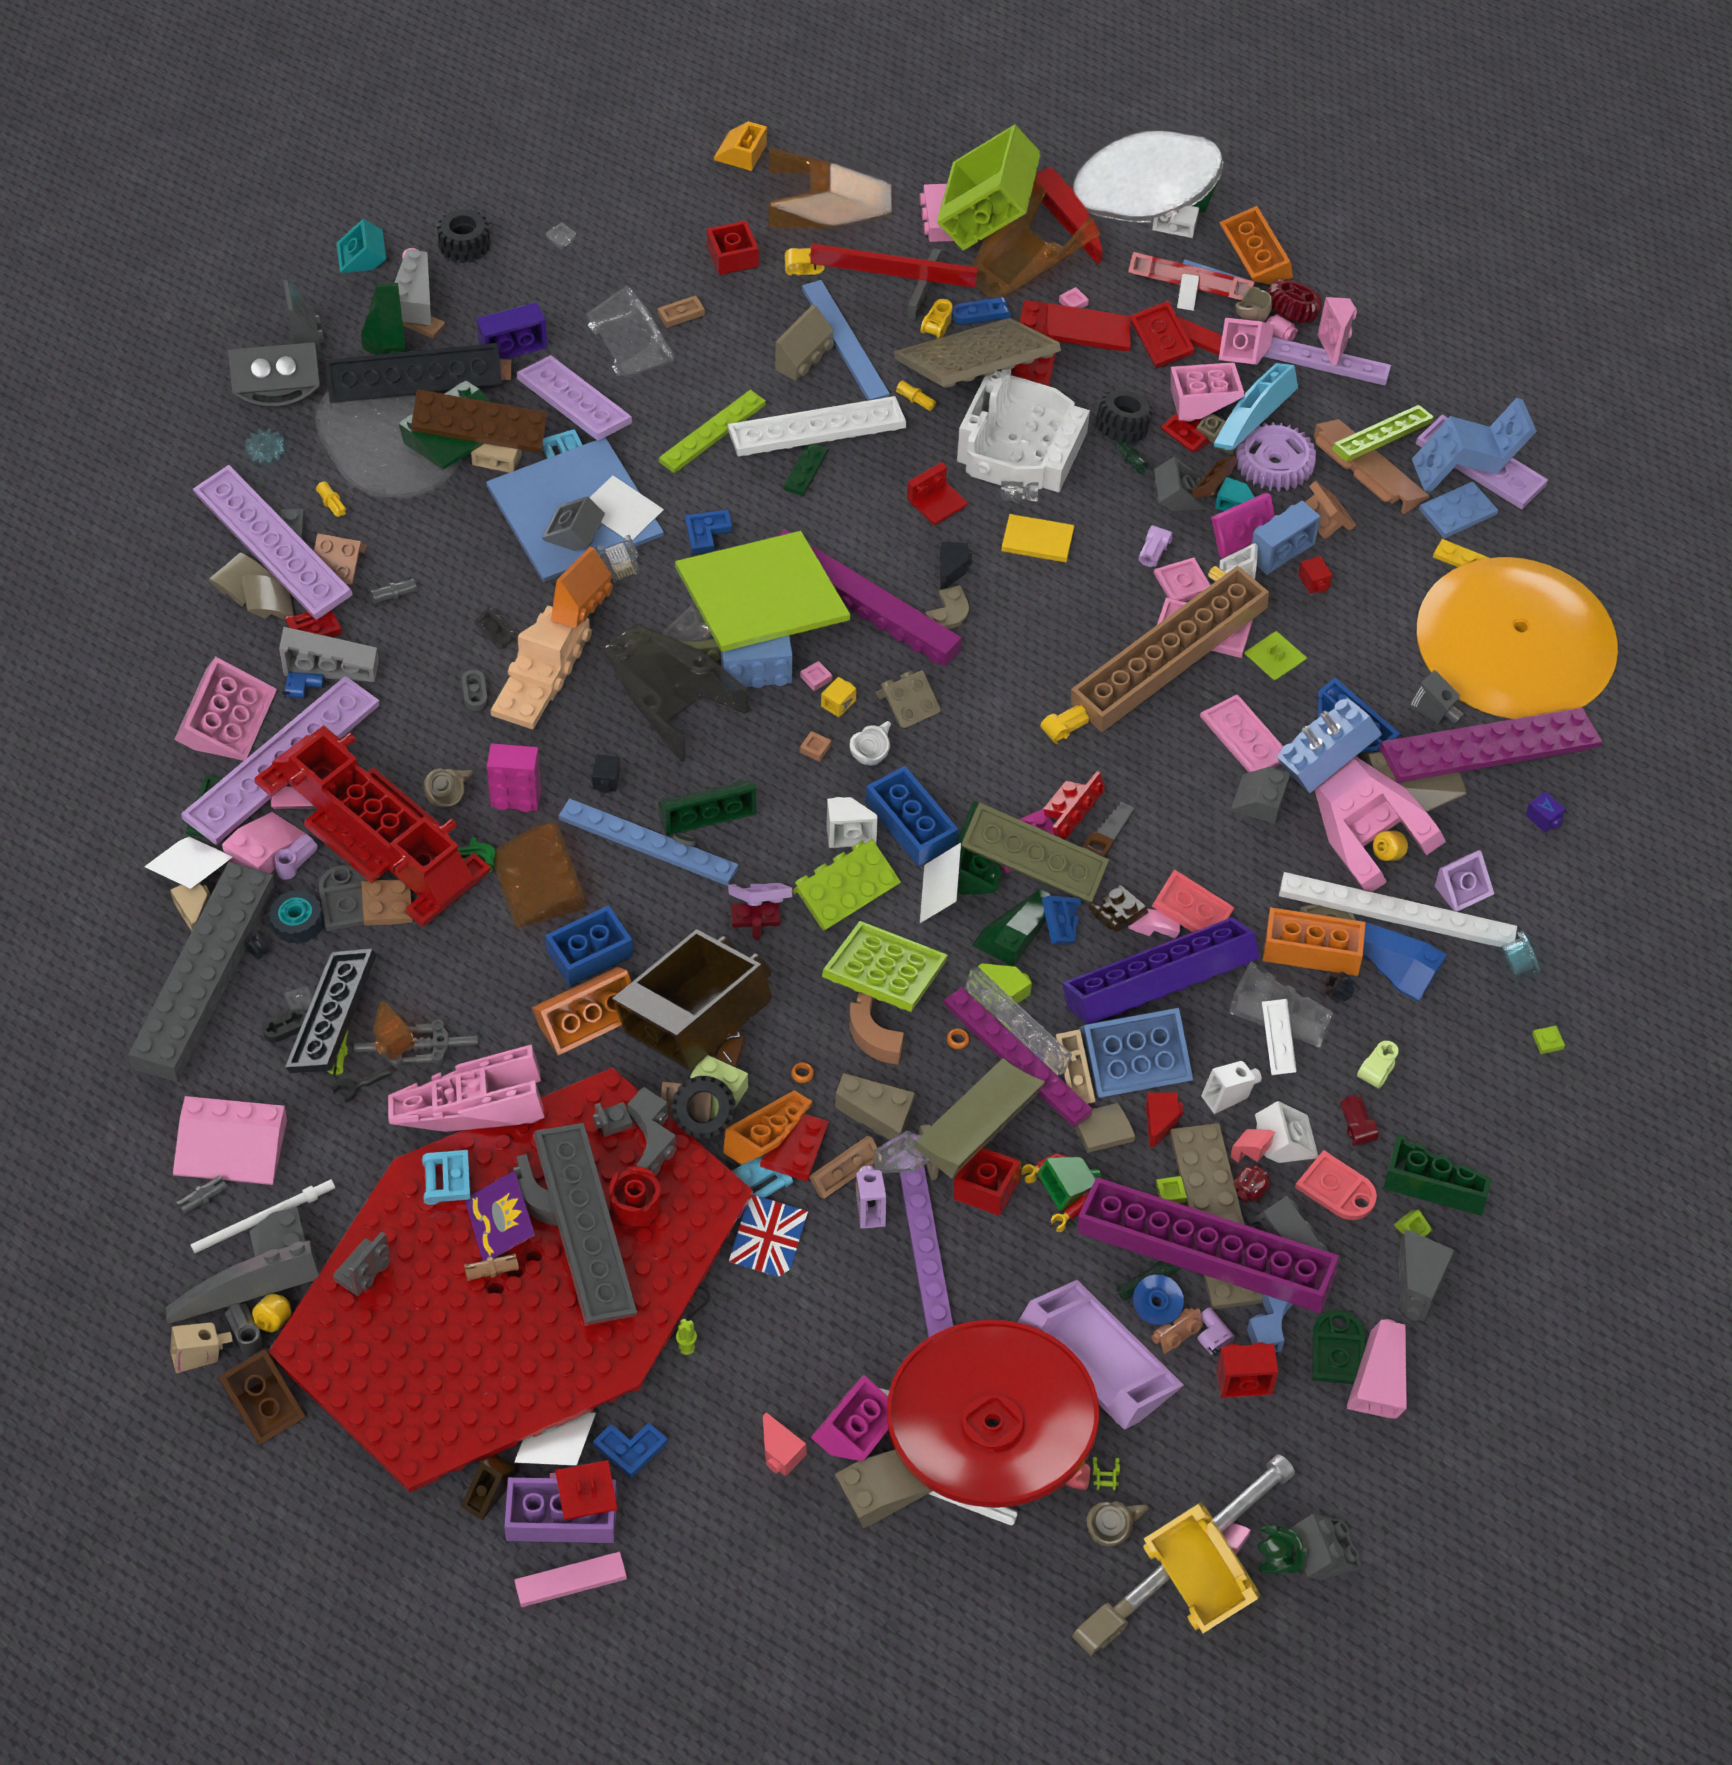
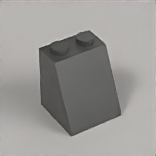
[1397,1229,1454,1322]

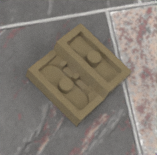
[209,552,275,607]
[242,575,294,620]
[1075,1103,1135,1153]

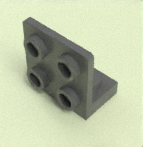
[333,1232,391,1296]

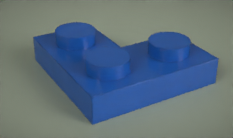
[685,510,732,554]
[593,1423,668,1479]

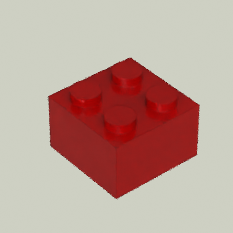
[707,220,759,275]
[954,1148,1021,1216]
[1216,1342,1278,1398]

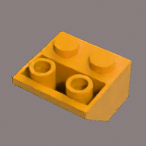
[714,121,767,171]

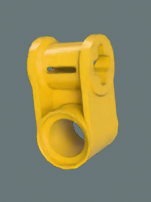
[785,248,824,275]
[920,299,952,339]

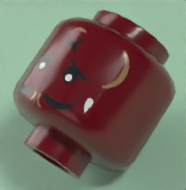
[1233,1165,1271,1203]

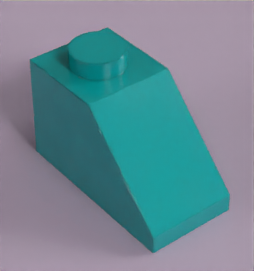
[1215,477,1255,511]

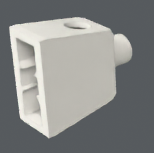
[1201,1061,1261,1114]

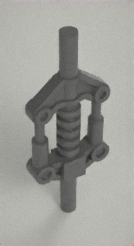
[354,1019,479,1068]

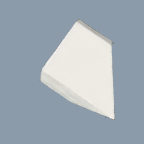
[1220,543,1258,580]

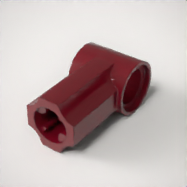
[1340,1095,1378,1146]

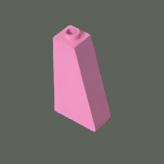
[1347,1319,1407,1418]

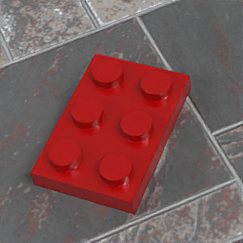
[1130,301,1194,369]

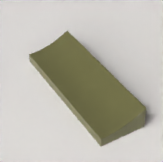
[913,1058,1046,1179]

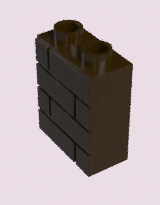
[612,929,773,1070]

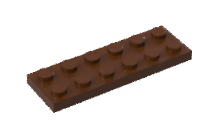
[410,389,547,453]

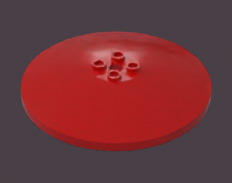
[887,1320,1099,1508]

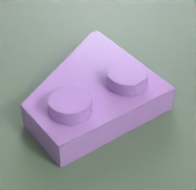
[728,883,792,906]

